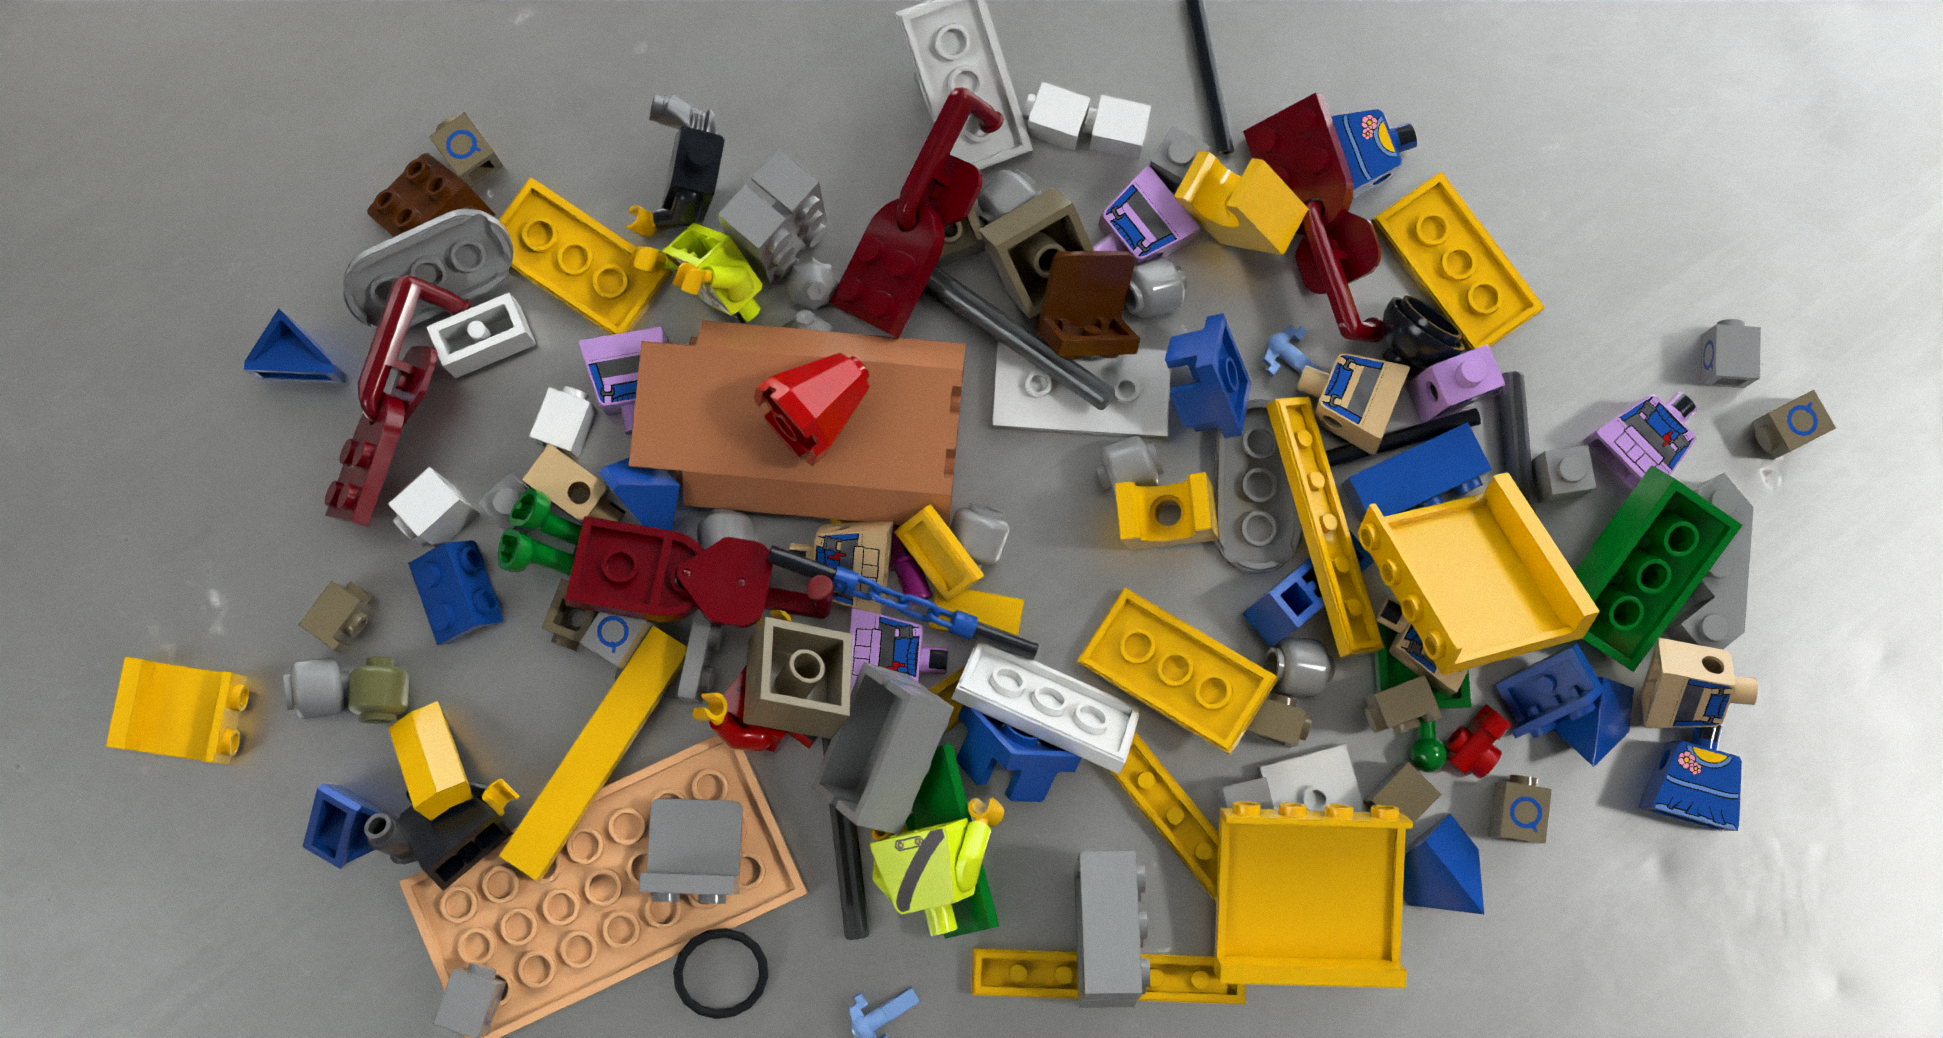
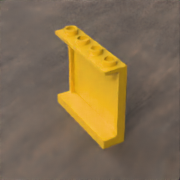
[1357,472,1600,676]
[1214,801,1413,988]

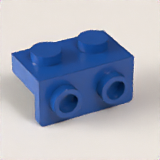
[408,540,503,645]
[1495,643,1605,739]

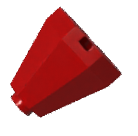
[754,353,870,466]

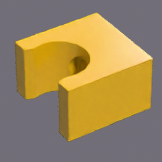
[1173,151,1308,255]
[1115,472,1219,551]

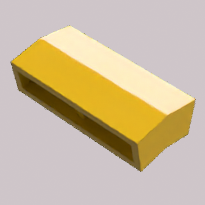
[388,701,473,821]

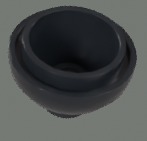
[1382,295,1464,376]

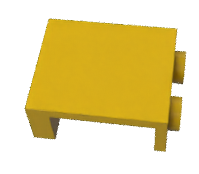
[106,656,249,765]

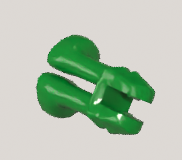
[497,488,582,577]

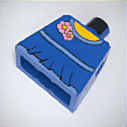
[1331,109,1417,200]
[1639,725,1742,831]

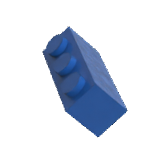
[1341,422,1492,524]

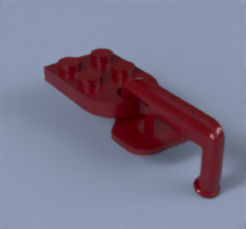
[829,87,1004,339]
[1243,92,1384,343]
[325,275,471,527]
[565,516,833,628]

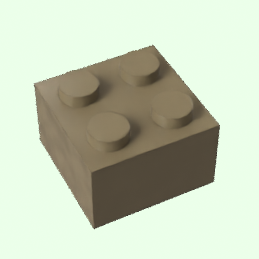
[978,187,1094,319]
[743,617,852,739]

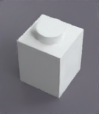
[1022,82,1091,151]
[1084,94,1152,160]
[529,386,598,459]

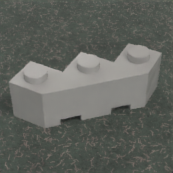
[1664,473,1754,650]

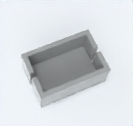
[718,148,827,286]
[811,662,954,835]
[1074,851,1150,1008]

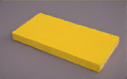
[1371,171,1545,352]
[499,177,673,335]
[1077,587,1278,756]

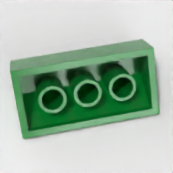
[1574,465,1743,672]
[906,743,999,939]

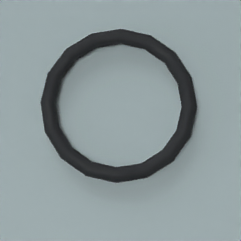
[673,928,768,1019]

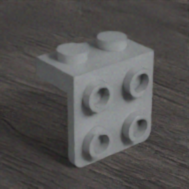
[615,609,724,704]
[639,799,743,904]

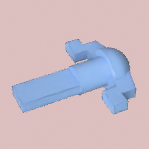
[1262,325,1324,377]
[848,986,920,1038]

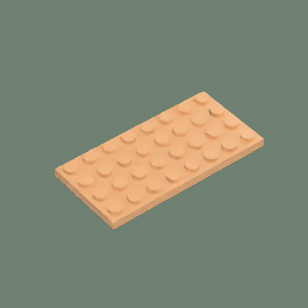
[399,735,808,1038]

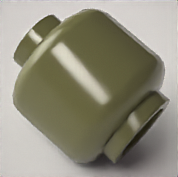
[348,657,410,724]

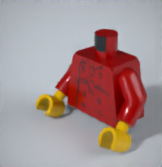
[693,610,818,752]

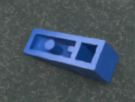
[1242,530,1374,648]

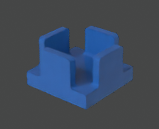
[1165,313,1252,439]
[956,705,1082,802]

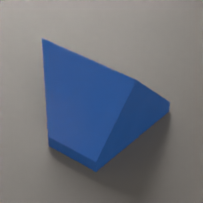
[244,308,346,383]
[598,458,680,531]
[1553,677,1634,767]
[302,783,399,869]
[1403,813,1484,915]

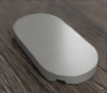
[343,209,514,328]
[1214,399,1303,574]

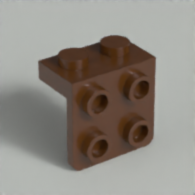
[367,153,496,237]
[1037,251,1140,359]

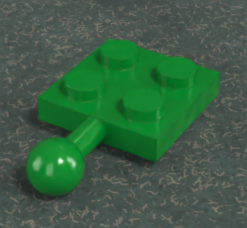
[1374,622,1472,773]

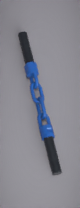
[766,545,1039,660]

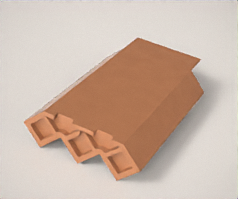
[629,320,966,527]

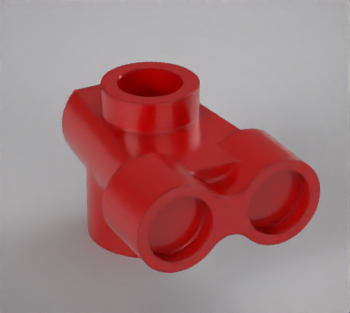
[1446,704,1512,778]

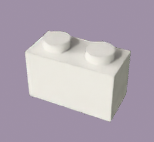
[427,292,536,379]
[388,467,480,547]

